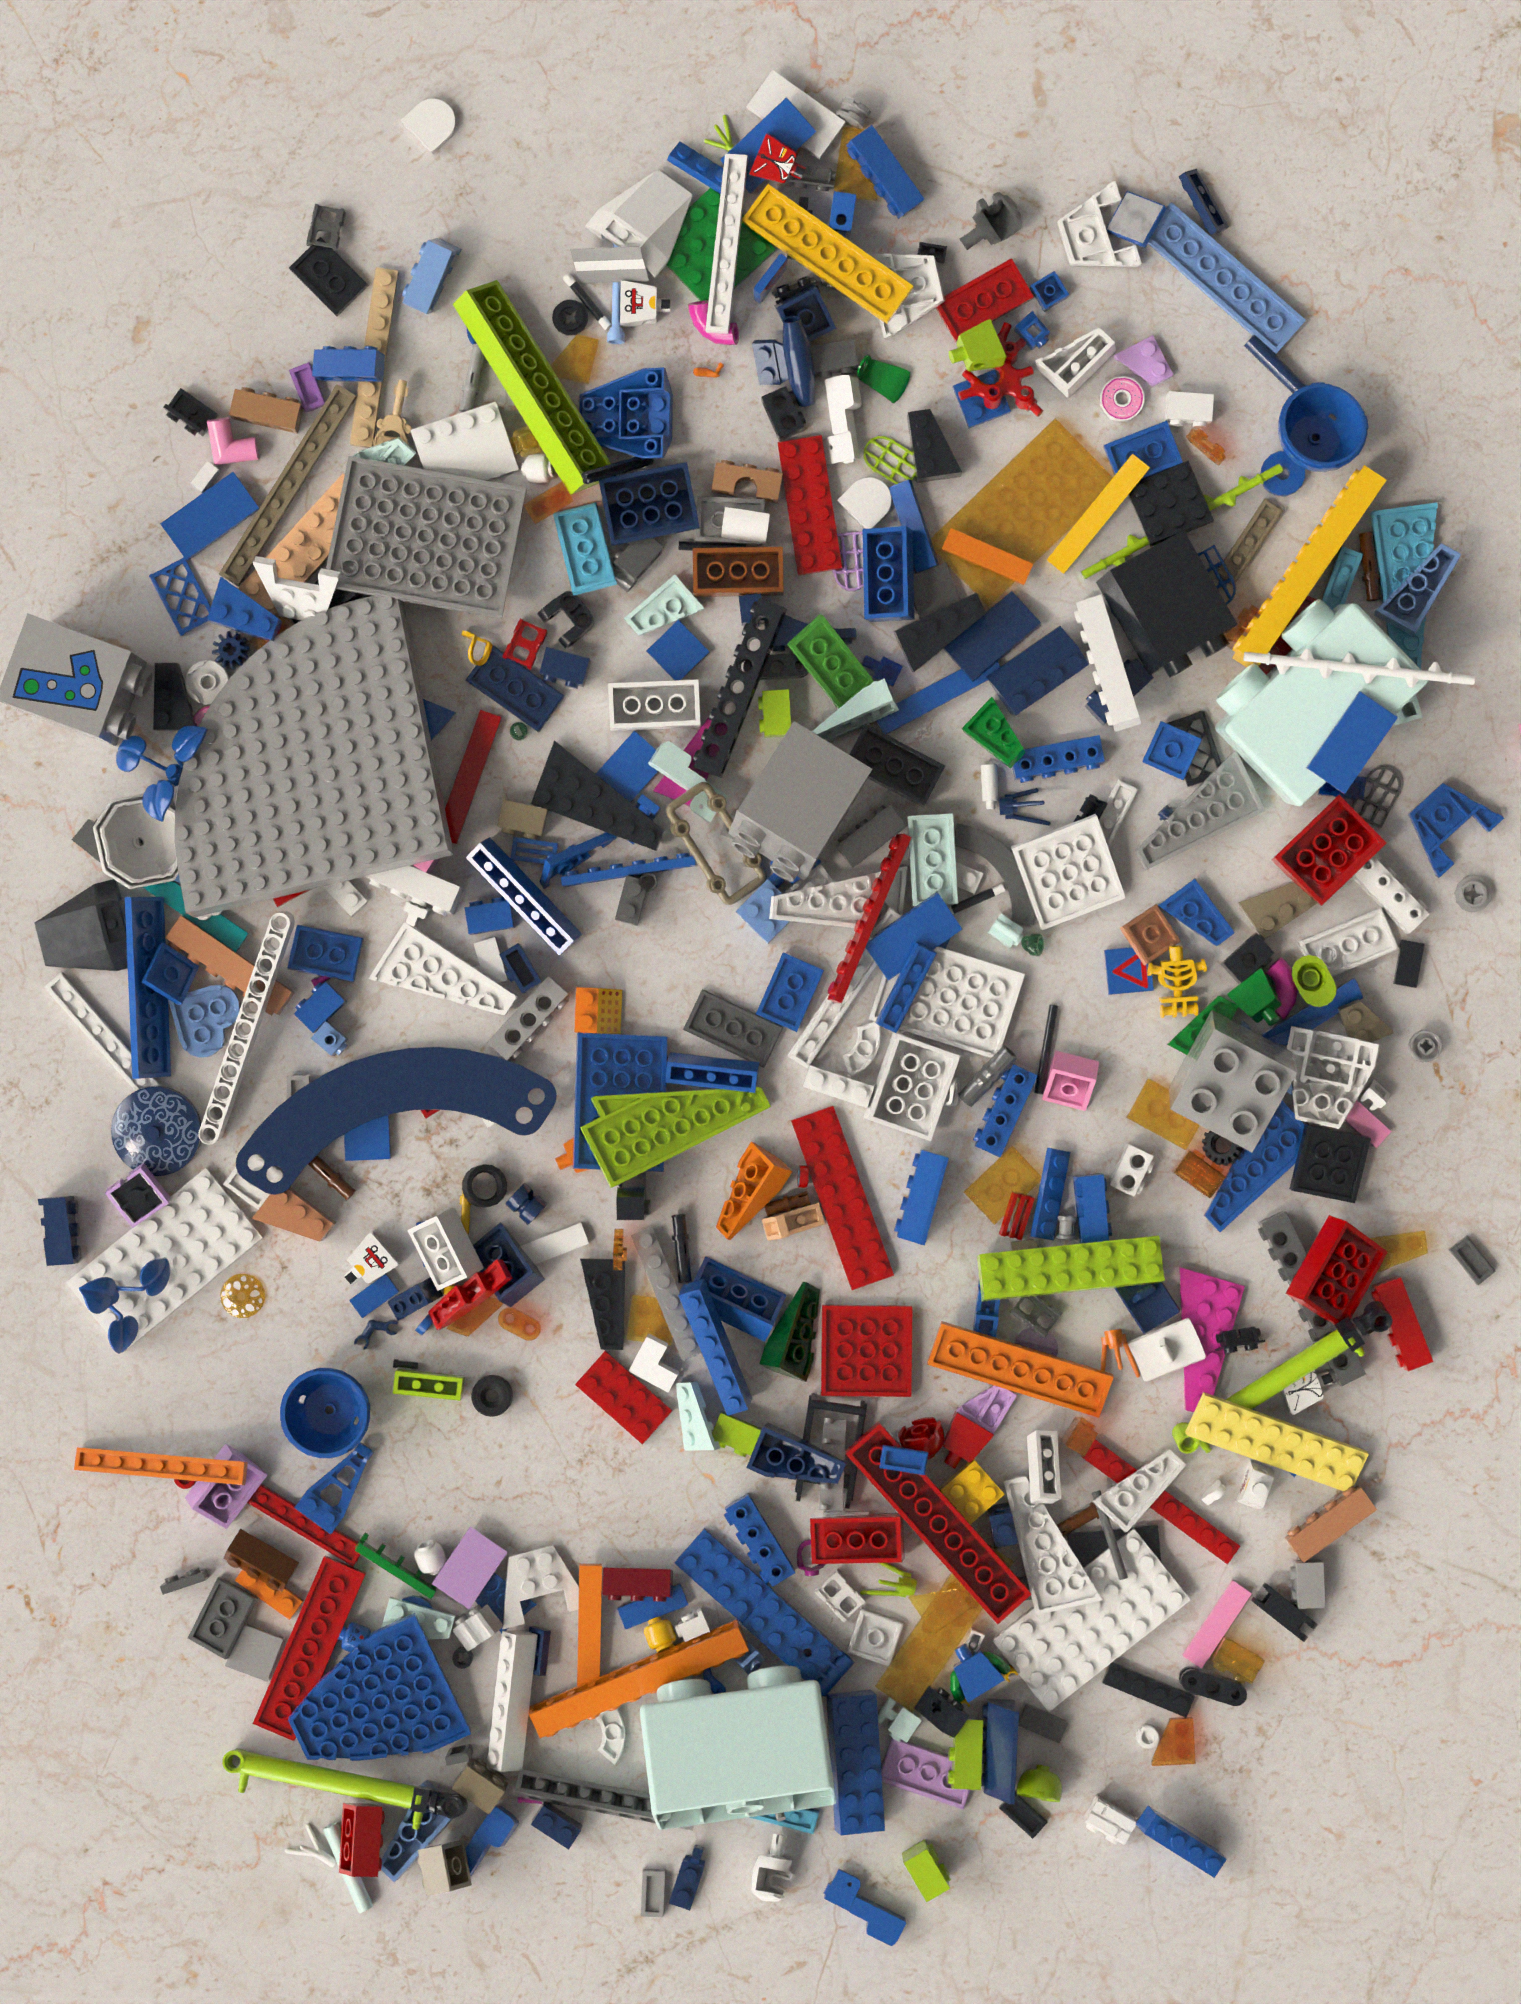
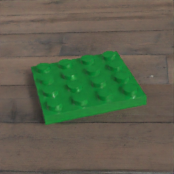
[666,188,775,301]

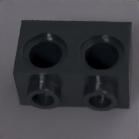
[761,386,806,442]

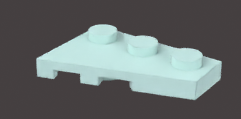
[624,575,704,636]
[676,1381,721,1450]
[381,1597,456,1639]

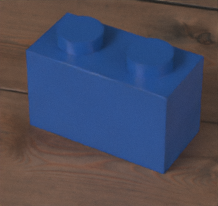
[464,897,515,935]
[294,982,347,1033]

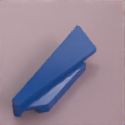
[1261,978,1363,1046]

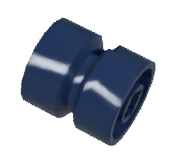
[505,1183,547,1225]

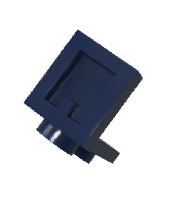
[388,1277,444,1320]

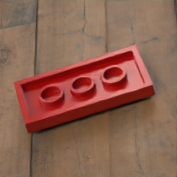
[935,258,1034,343]
[575,1350,672,1445]

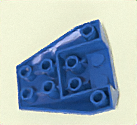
[579,367,673,459]

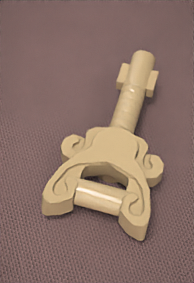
[373,380,412,446]

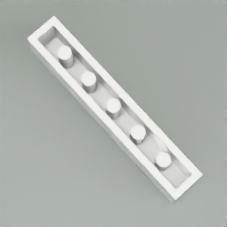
[1074,594,1141,732]
[487,1630,537,1772]

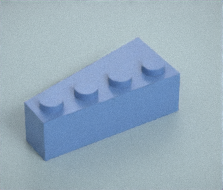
[1374,543,1461,637]

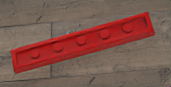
[445,710,502,844]
[247,1484,361,1567]

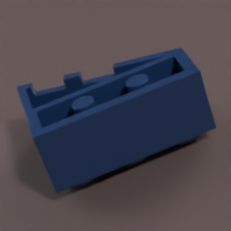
[38,1196,81,1266]

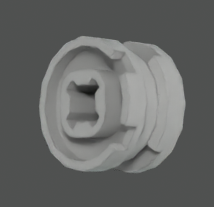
[836,97,871,129]
[1408,1030,1442,1063]

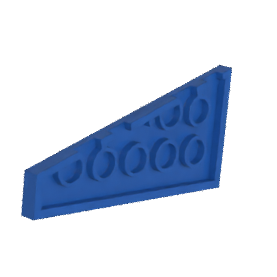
[1204,1100,1305,1232]

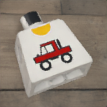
[620,281,670,328]
[344,1231,401,1285]
[1235,1461,1274,1509]

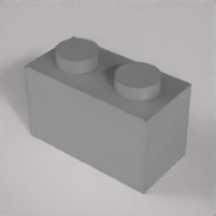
[1290,1559,1325,1609]

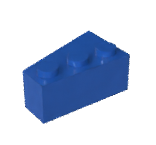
[1073,1173,1112,1244]

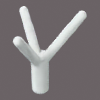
[285,1824,337,1867]

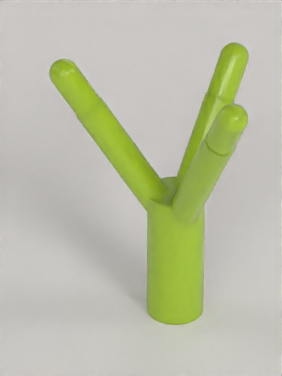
[704,115,734,152]

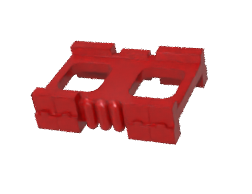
[502,618,548,670]

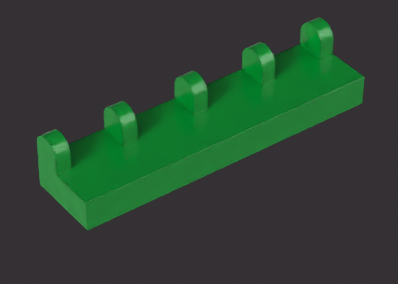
[355,1532,437,1599]

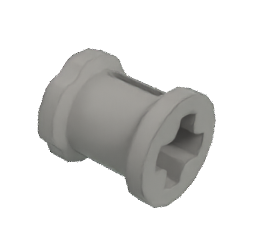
[1056,1216,1078,1240]

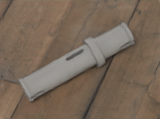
[459,344,484,412]

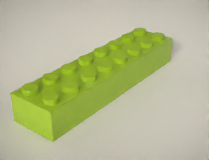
[977,1236,1165,1301]

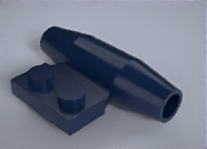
[752,316,815,407]

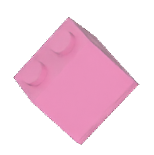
[1042,1050,1099,1111]

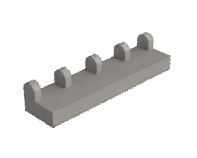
[819,1418,846,1512]

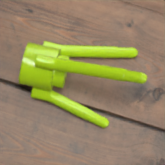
[860,1563,917,1598]

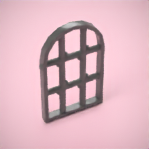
[1352,766,1401,829]

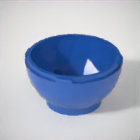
[1278,382,1369,472]
[280,1368,370,1458]

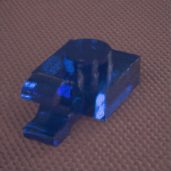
[861,655,903,687]

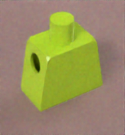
[948,319,1006,371]

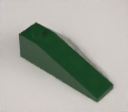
[759,1282,820,1382]

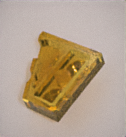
[551,334,599,385]

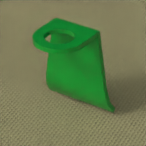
[857,354,910,404]

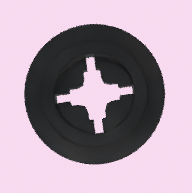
[552,300,588,336]

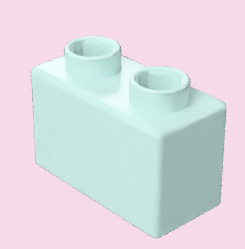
[1215,599,1429,806]
[640,1666,837,1830]

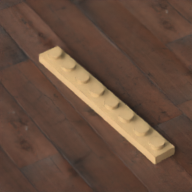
[350,267,399,448]

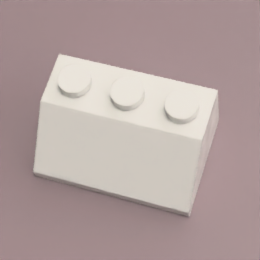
[408,1207,484,1291]

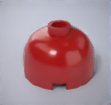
[898,1417,944,1460]

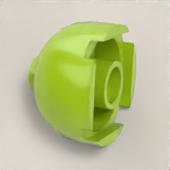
[1016,1765,1062,1802]

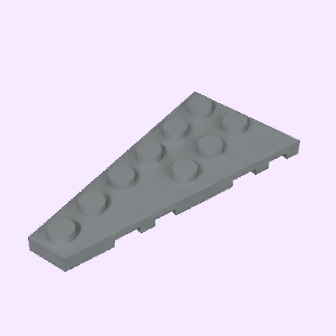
[1135,751,1265,870]

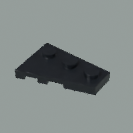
[153,663,197,731]

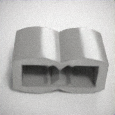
[452,1604,503,1651]

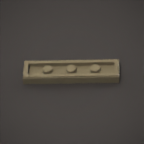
[1217,499,1284,586]

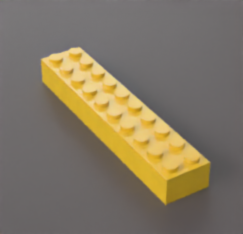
[1232,465,1387,668]

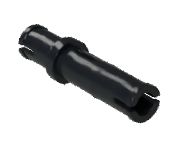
[671,1214,692,1283]

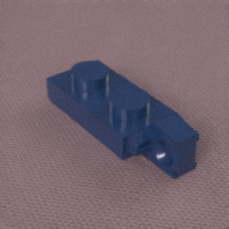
[669,1845,705,1911]

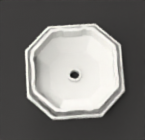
[93,794,179,889]

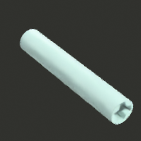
[323,1822,373,1913]

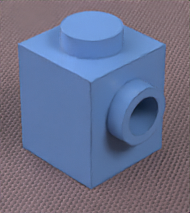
[311,1021,348,1056]

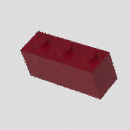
[602,1568,673,1602]

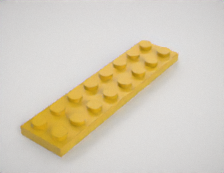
[741,184,914,324]

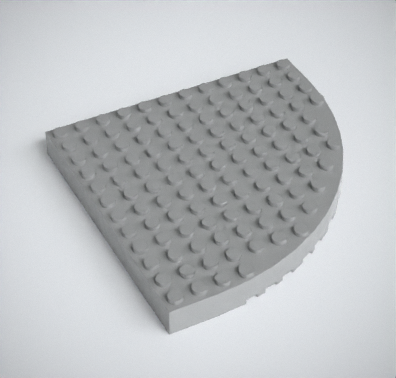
[174,596,454,918]

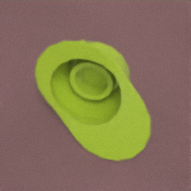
[1292,955,1336,1007]

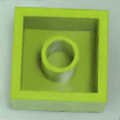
[902,1839,951,1902]

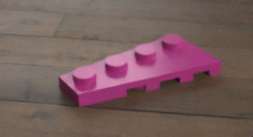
[653,717,727,807]

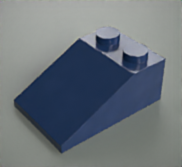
[473,1222,545,1307]

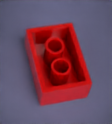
[339,1803,385,1877]

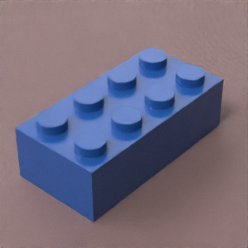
[862,526,915,622]

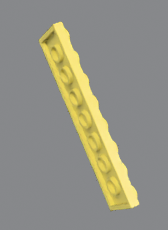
[1185,1392,1369,1491]

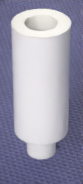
[981,764,999,810]

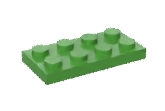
[787,614,874,709]

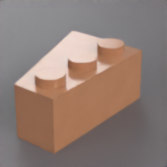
[252,1187,336,1242]

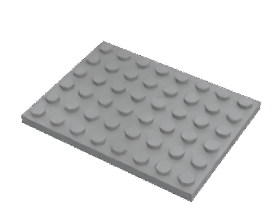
[326,456,527,619]

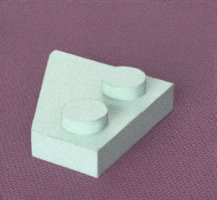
[353,437,416,466]

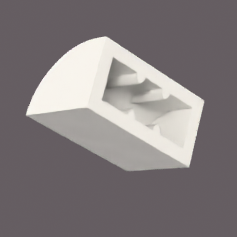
[721,507,770,544]

